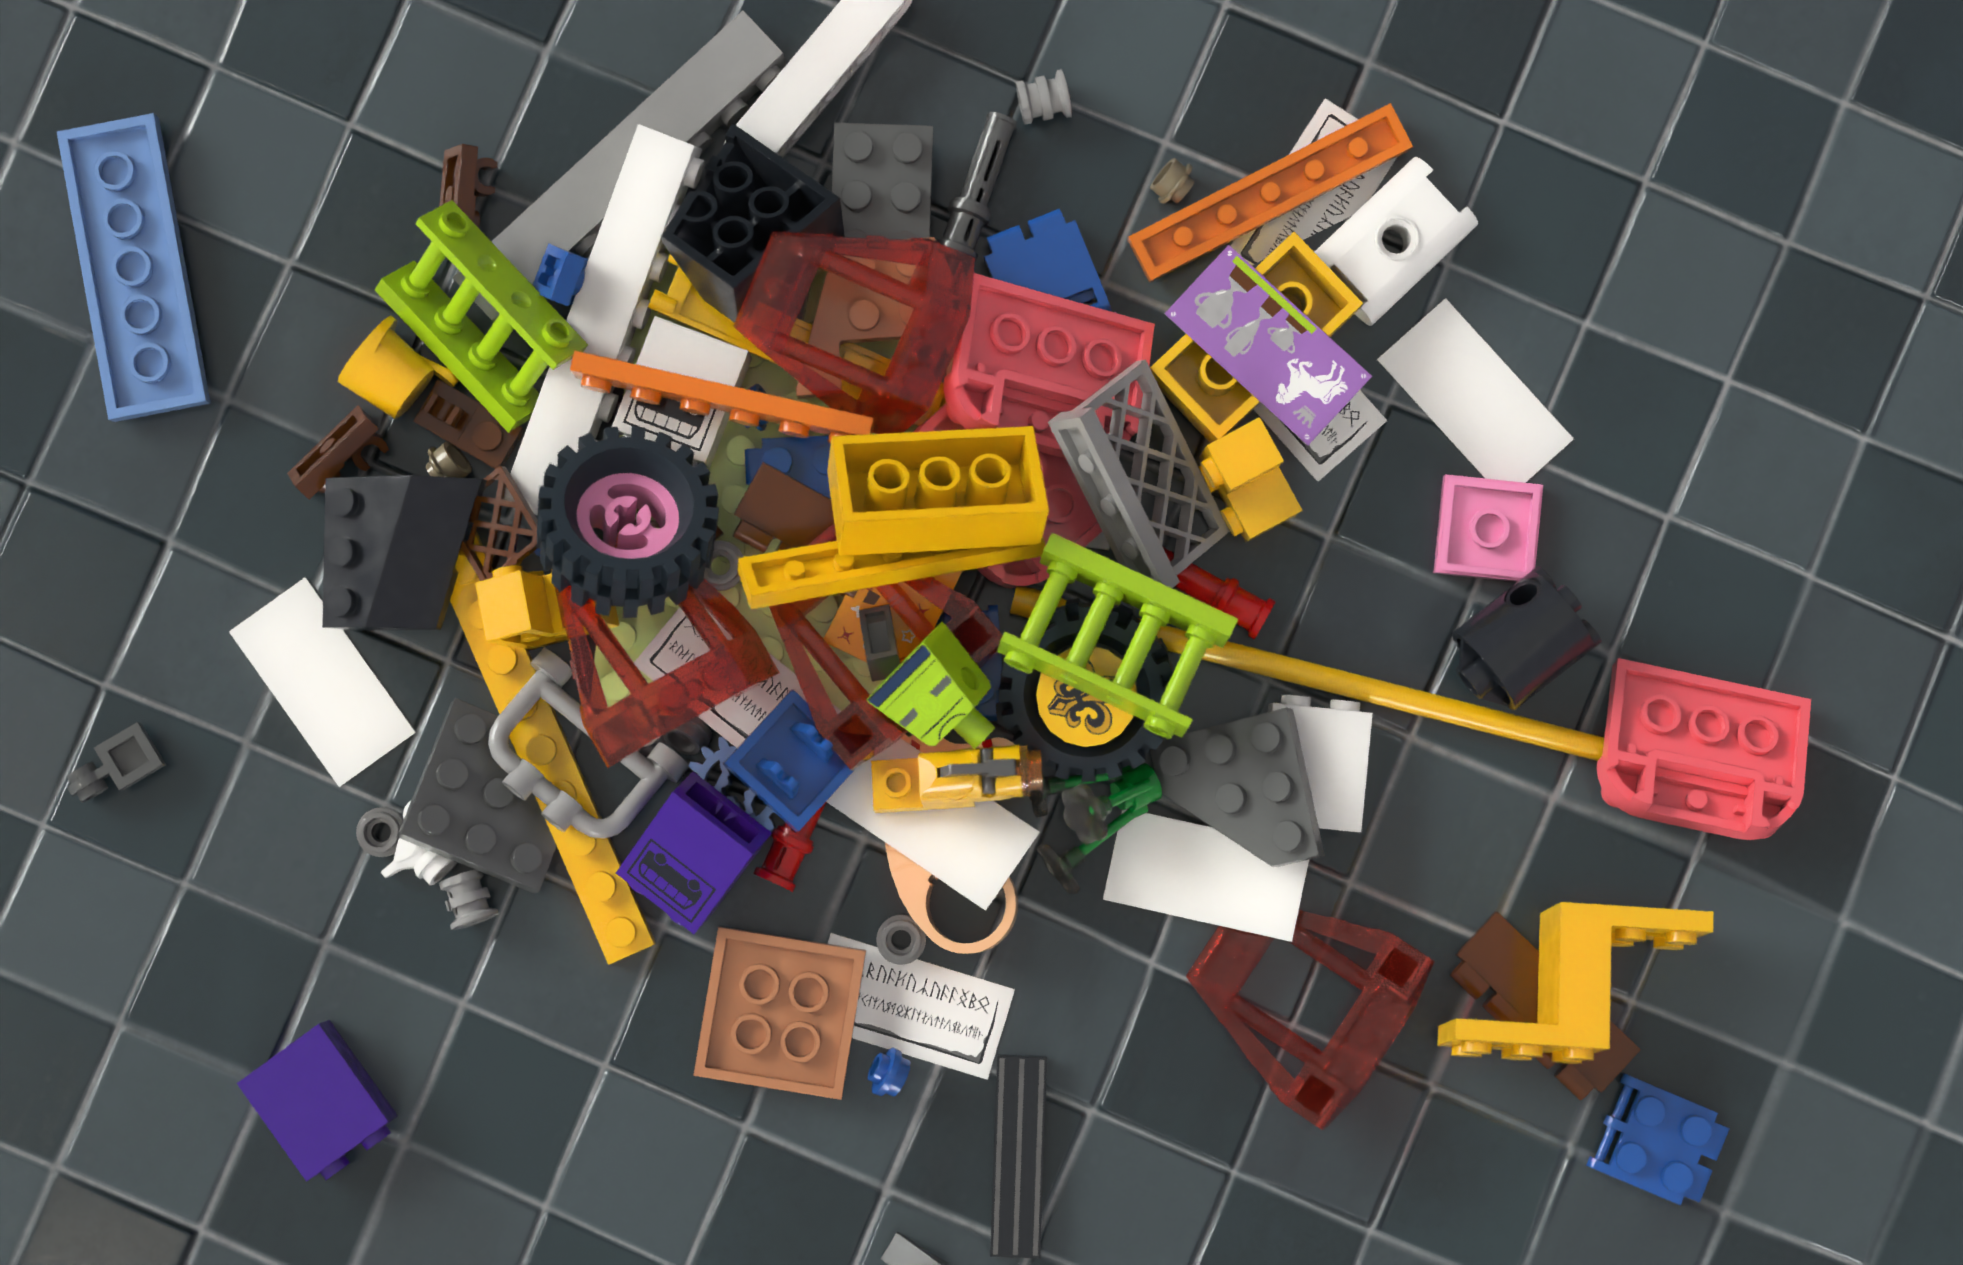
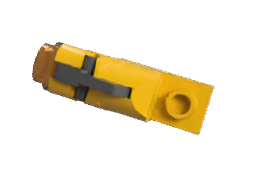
[871,745,1043,813]

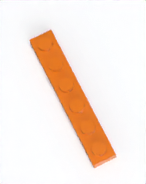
[1127,103,1413,283]
[570,350,874,444]

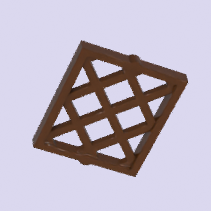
[461,465,538,581]

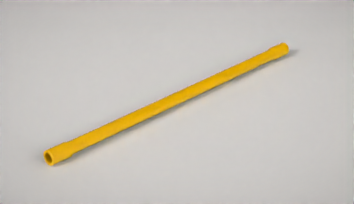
[1010,587,1604,761]

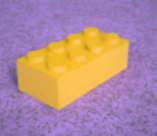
[1150,232,1363,443]
[827,426,1049,556]

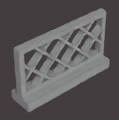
[1048,360,1230,588]

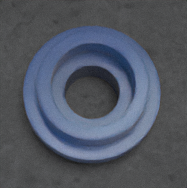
[867,1047,910,1097]

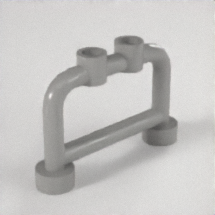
[488,648,689,839]

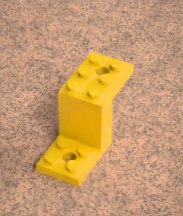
[1437,902,1713,1064]

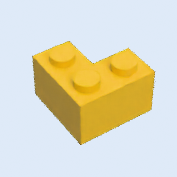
[1198,417,1302,542]
[475,565,620,650]

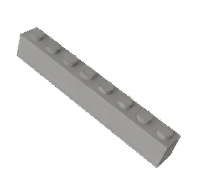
[452,11,786,322]

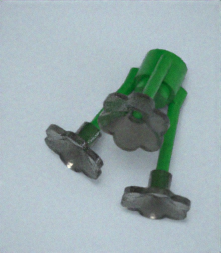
[1025,759,1162,894]

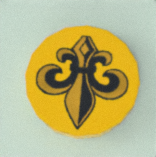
[1036,646,1137,747]

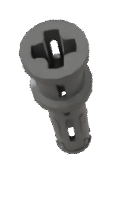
[936,112,1017,263]

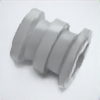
[1015,69,1072,125]
[439,869,499,930]

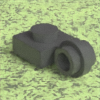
[66,722,166,803]

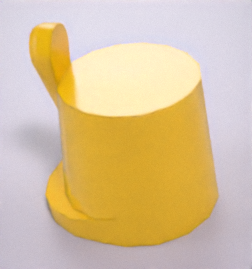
[338,315,459,419]

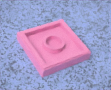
[1433,474,1543,582]

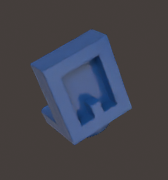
[533,243,589,306]

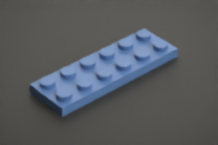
[57,113,211,422]

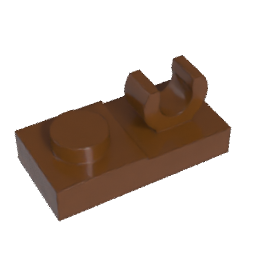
[439,144,498,228]
[413,379,525,469]
[287,405,389,500]

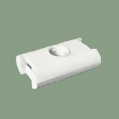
[1314,157,1478,326]

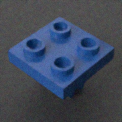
[723,689,866,832]

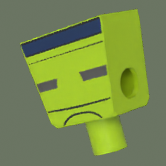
[866,622,995,749]

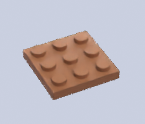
[693,926,866,1100]

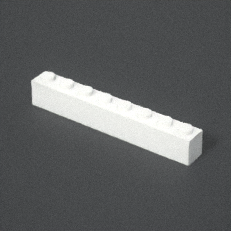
[503,124,705,515]

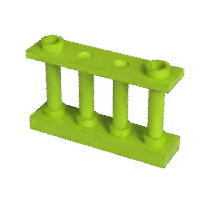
[375,200,588,433]
[997,533,1238,739]

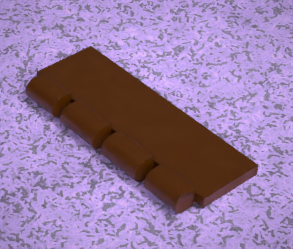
[733,461,881,605]
[1450,911,1641,1100]

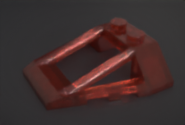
[733,232,975,434]
[769,523,1003,771]
[551,524,780,768]
[1186,910,1435,1131]

